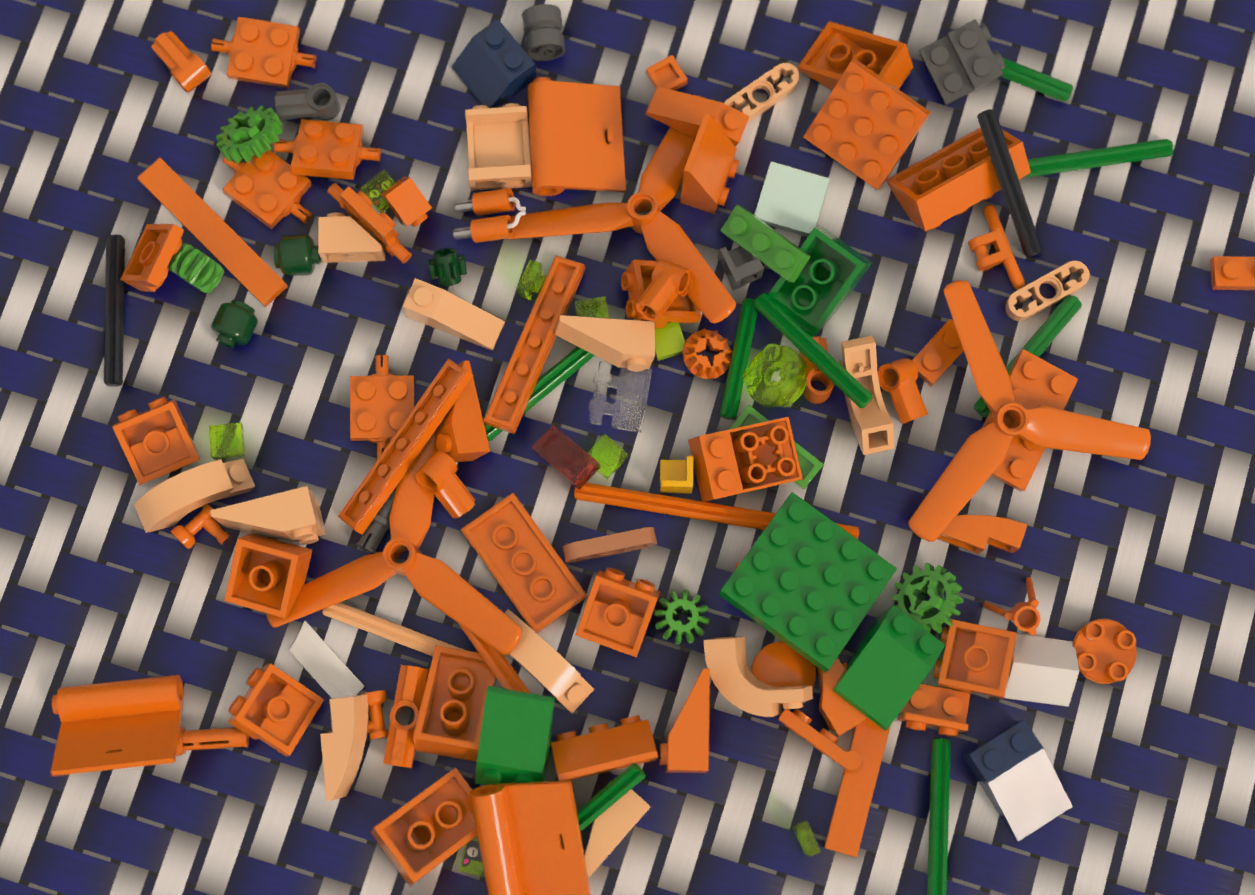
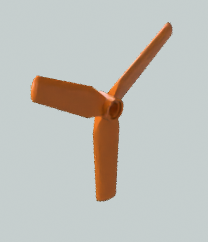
[507,95,736,324]
[908,280,1151,542]
[266,432,522,655]

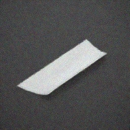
[289,620,365,699]

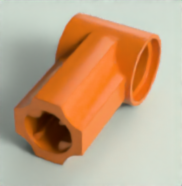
[151,31,212,93]
[635,260,694,322]
[799,336,834,404]
[878,358,928,424]
[415,451,475,519]

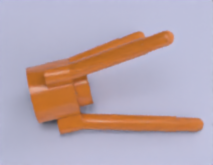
[983,577,1041,636]

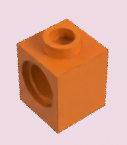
[380,176,432,227]

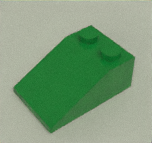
[768,227,872,337]
[832,605,945,731]
[475,686,555,785]

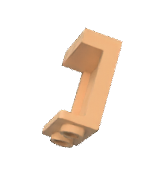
[465,103,532,191]

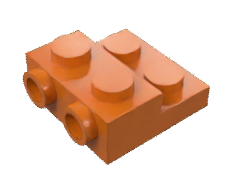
[120,224,184,292]
[621,260,702,328]
[112,396,200,485]
[575,568,660,658]
[934,619,1017,699]
[228,663,324,757]

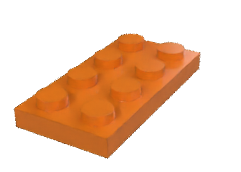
[982,349,1078,492]

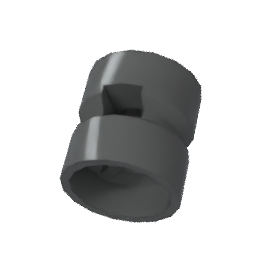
[522,4,566,61]

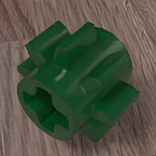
[428,248,467,286]

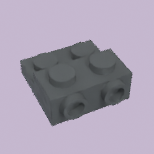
[919,19,1005,106]

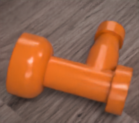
[170,504,231,550]
[360,690,389,740]

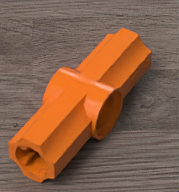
[383,665,429,768]

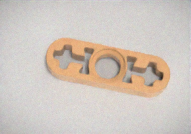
[724,63,799,123]
[1005,261,1090,321]

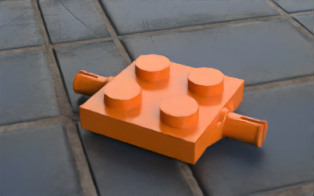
[211,17,316,89]
[274,119,381,180]
[222,150,312,230]
[327,183,412,264]
[350,355,414,461]

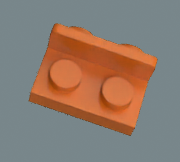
[898,684,970,737]

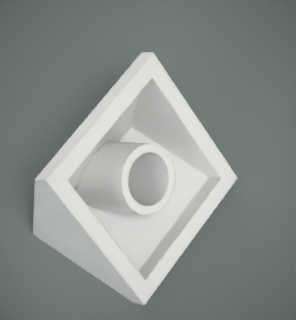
[1005,634,1079,707]

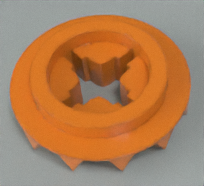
[683,329,733,379]

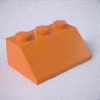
[551,715,658,781]

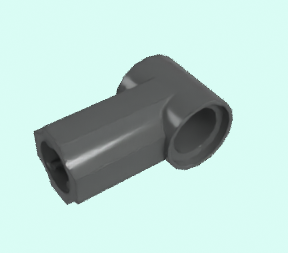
[275,83,341,120]

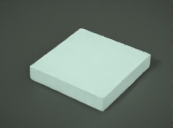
[754,161,830,237]

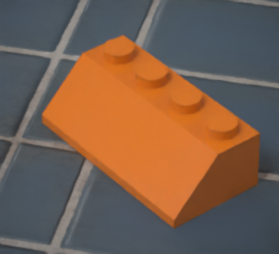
[886,127,1031,231]

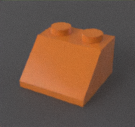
[224,533,312,618]

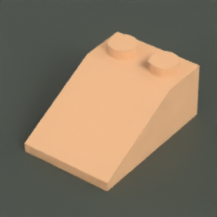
[210,486,326,545]

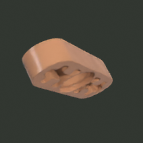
[563,527,657,563]

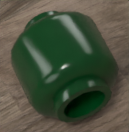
[274,235,321,276]
[211,299,258,349]

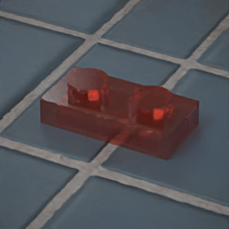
[532,424,601,490]

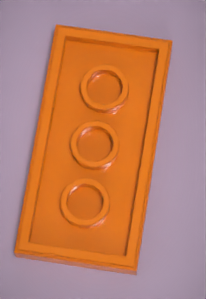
[461,493,588,633]

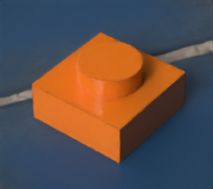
[646,55,688,91]

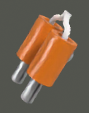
[453,188,526,243]

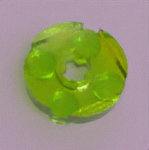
[743,343,807,409]

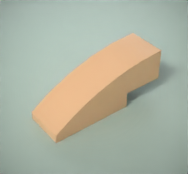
[320,694,368,801]

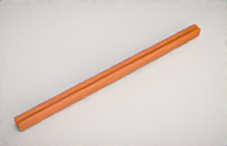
[574,482,859,539]

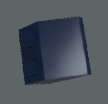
[451,19,537,108]

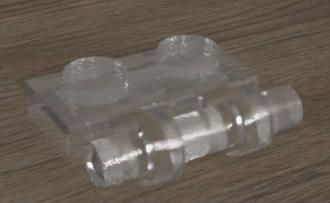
[588,361,652,433]

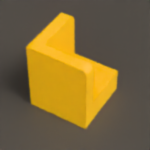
[660,456,693,494]

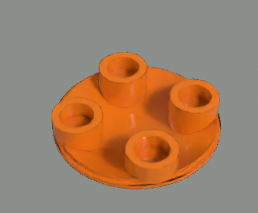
[1072,619,1137,684]
[751,641,816,707]

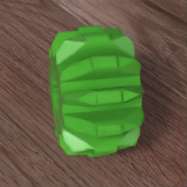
[168,243,224,293]
[654,589,709,645]

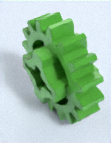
[216,105,283,164]
[891,563,964,633]

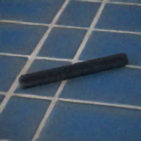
[977,109,1042,257]
[104,234,125,387]

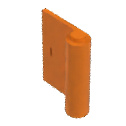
[527,77,626,196]
[51,675,184,776]
[470,780,591,895]

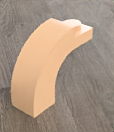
[840,335,895,455]
[134,458,255,533]
[504,610,594,713]
[704,636,813,717]

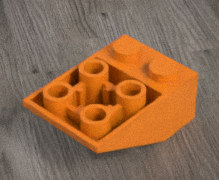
[688,417,803,502]

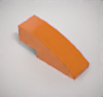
[937,515,1028,554]

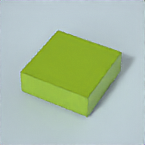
[655,322,685,361]

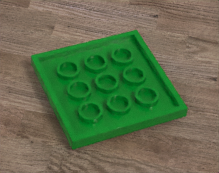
[718,492,897,673]

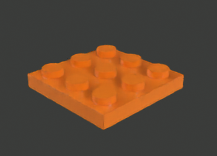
[803,59,931,190]

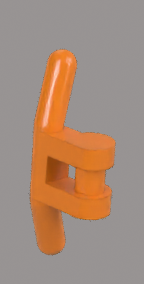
[968,205,1025,290]

